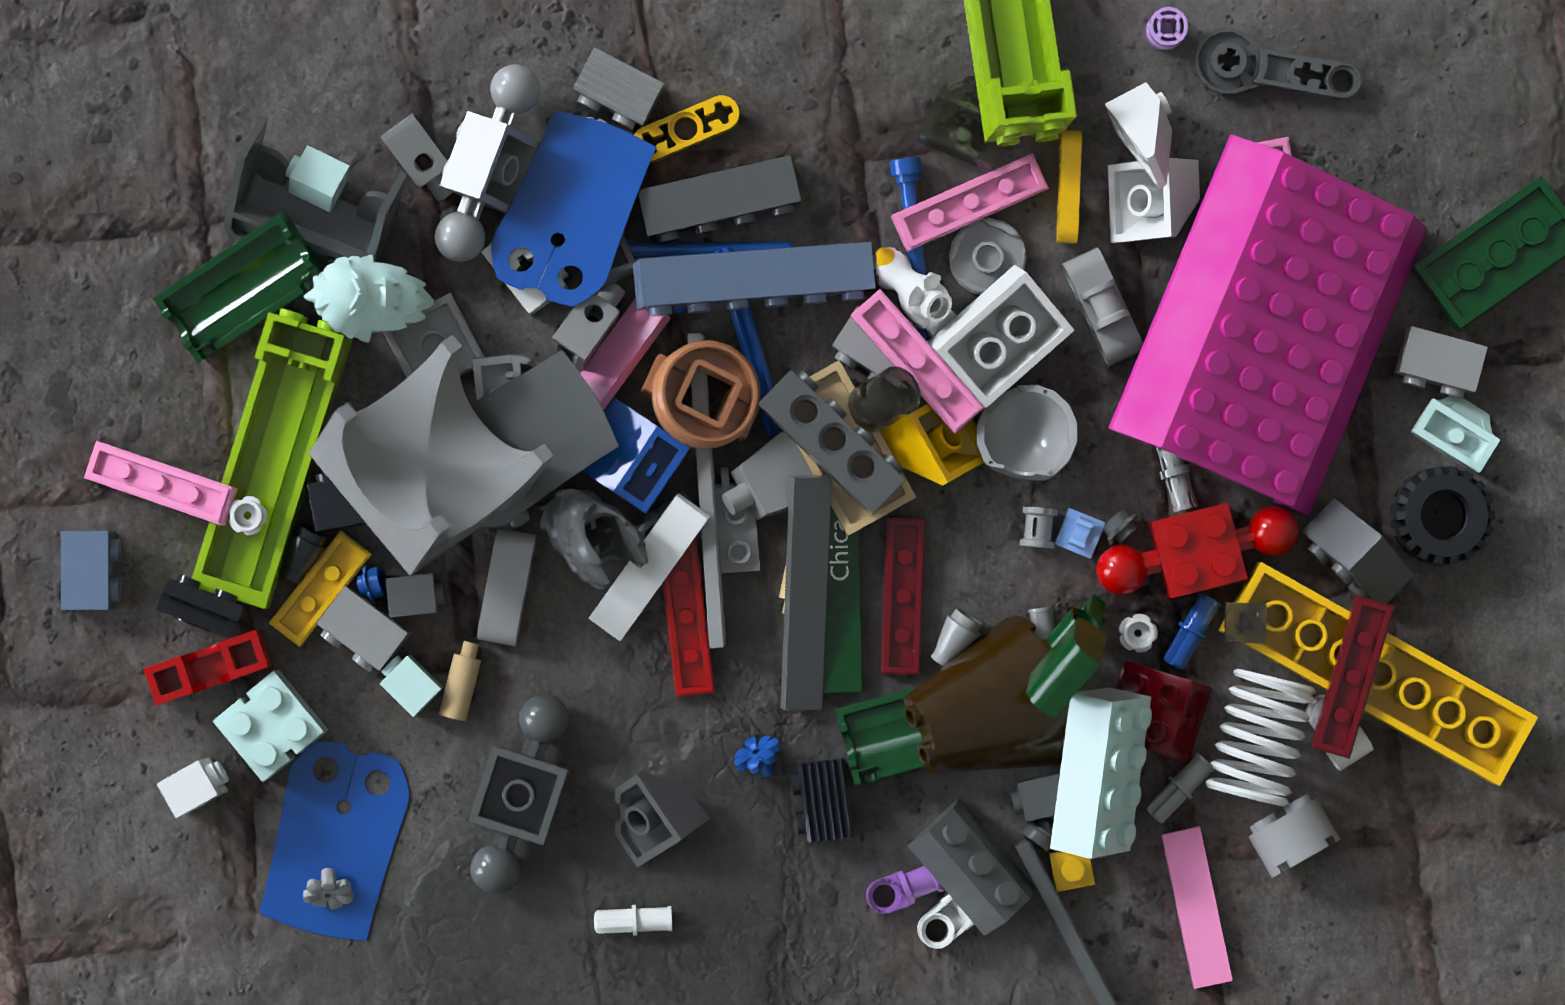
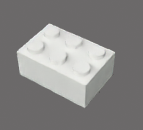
[927,265,1074,408]

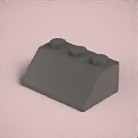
[907,798,1035,936]

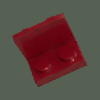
[1116,661,1212,762]

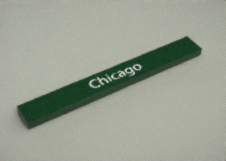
[823,379,862,693]

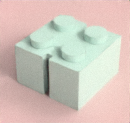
[213,670,329,782]

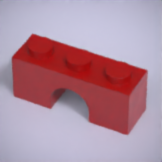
[143,629,274,706]

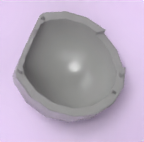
[977,385,1077,480]

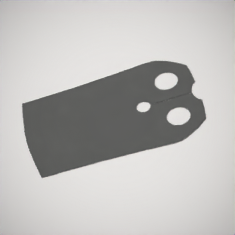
[470,350,619,527]

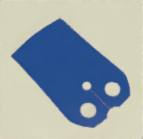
[491,111,656,307]
[259,740,409,941]

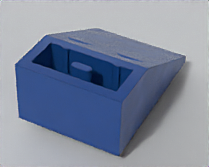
[582,397,691,514]

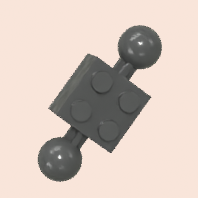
[468,694,570,894]

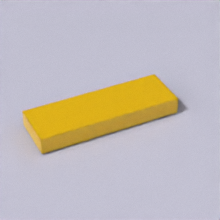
[269,530,373,647]

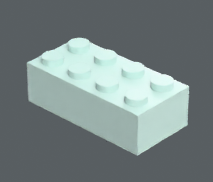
[1050,688,1152,859]

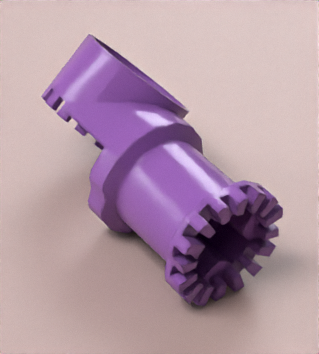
[866,866,946,914]

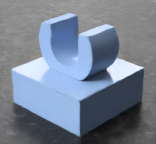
[1054,508,1106,559]

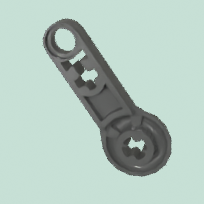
[1195,28,1361,100]

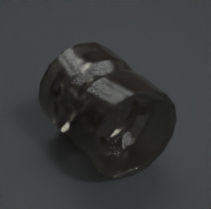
[848,366,921,432]

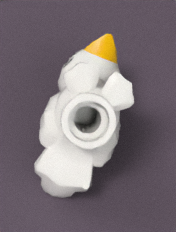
[873,247,957,338]

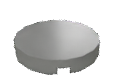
[948,218,1027,296]

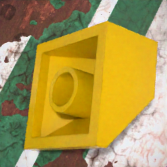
[880,404,984,486]

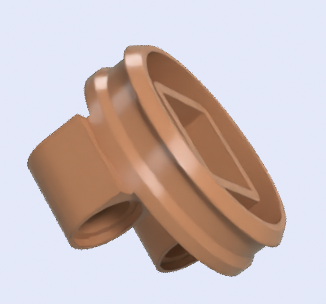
[640,340,761,449]

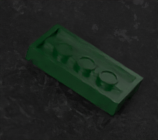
[1412,176,1565,333]
[152,210,324,363]
[835,686,928,788]

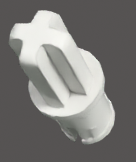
[594,905,672,936]

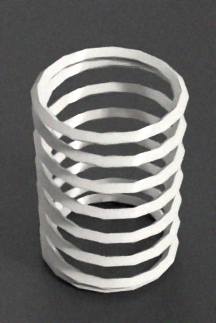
[1206,669,1317,807]

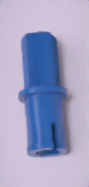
[1164,592,1221,670]

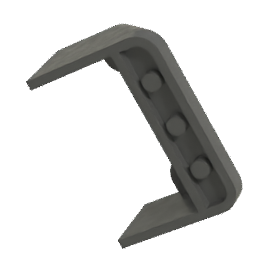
[224,115,407,269]

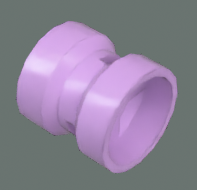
[1145,7,1188,51]

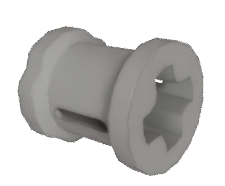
[1019,507,1058,549]

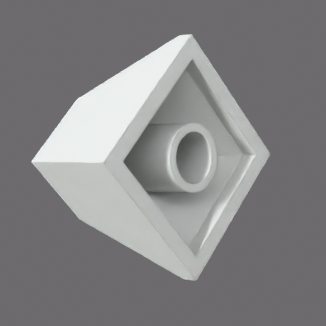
[1108,158,1200,243]

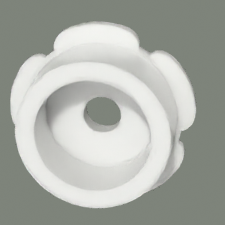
[229,496,268,535]
[1119,614,1158,653]

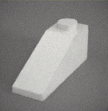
[1105,82,1172,189]

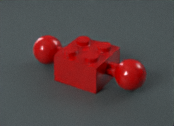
[1096,502,1299,599]

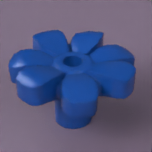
[734,735,782,777]

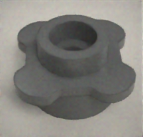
[1102,509,1139,546]

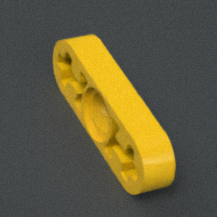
[634,95,739,163]
[1056,130,1082,244]

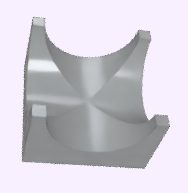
[309,335,554,575]

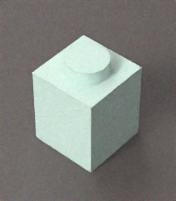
[285,145,350,213]
[380,655,444,717]

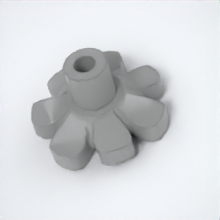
[303,868,354,910]

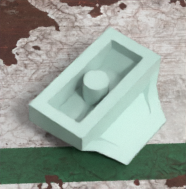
[1411,396,1500,474]

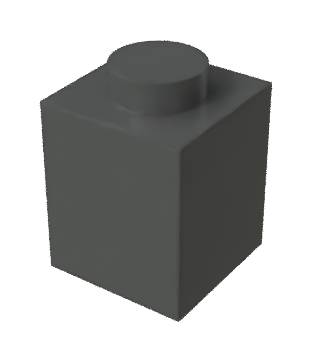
[386,574,446,618]
[1010,771,1060,822]

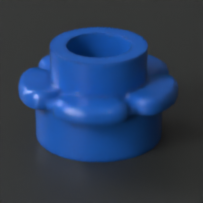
[357,565,388,603]

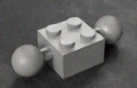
[435,64,541,262]

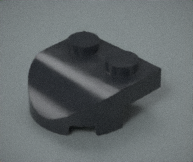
[156,574,244,638]

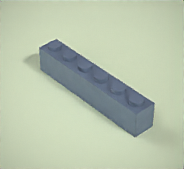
[633,242,876,317]

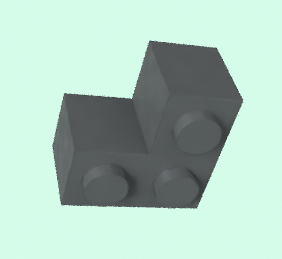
[1302,498,1414,604]

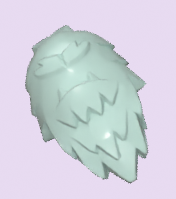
[304,255,434,343]

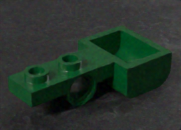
[1027,594,1107,719]

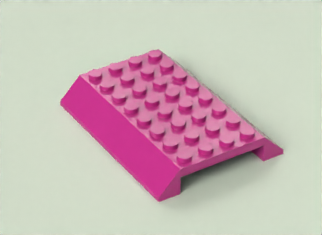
[1109,135,1428,517]

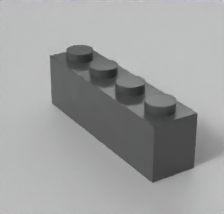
[638,155,801,244]

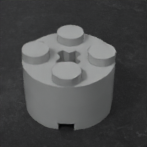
[1248,794,1340,878]

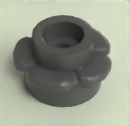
[1022,818,1053,853]

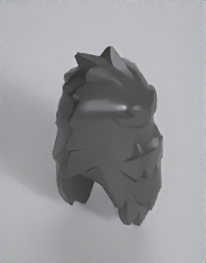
[539,489,648,590]

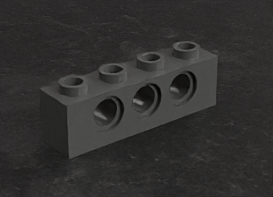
[758,370,905,516]

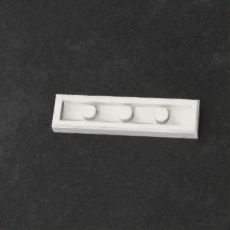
[588,493,710,641]

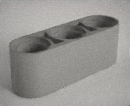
[477,528,537,647]

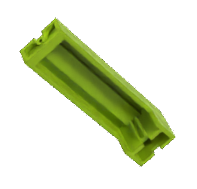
[964,0,1077,147]
[192,308,353,609]

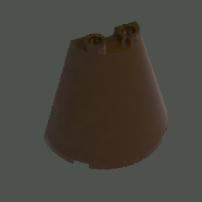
[903,615,1070,773]

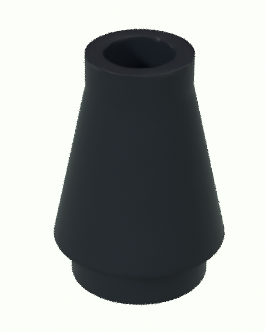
[279,523,327,584]

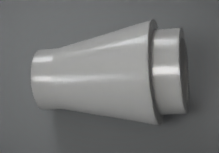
[931,608,983,666]

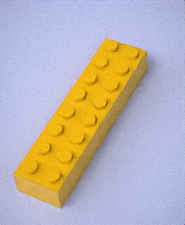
[1218,562,1538,786]

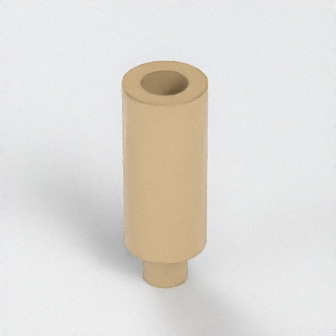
[439,641,481,721]

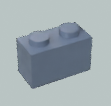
[61,531,121,610]

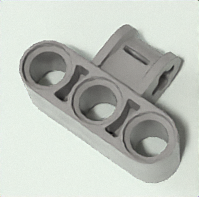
[1061,247,1143,366]

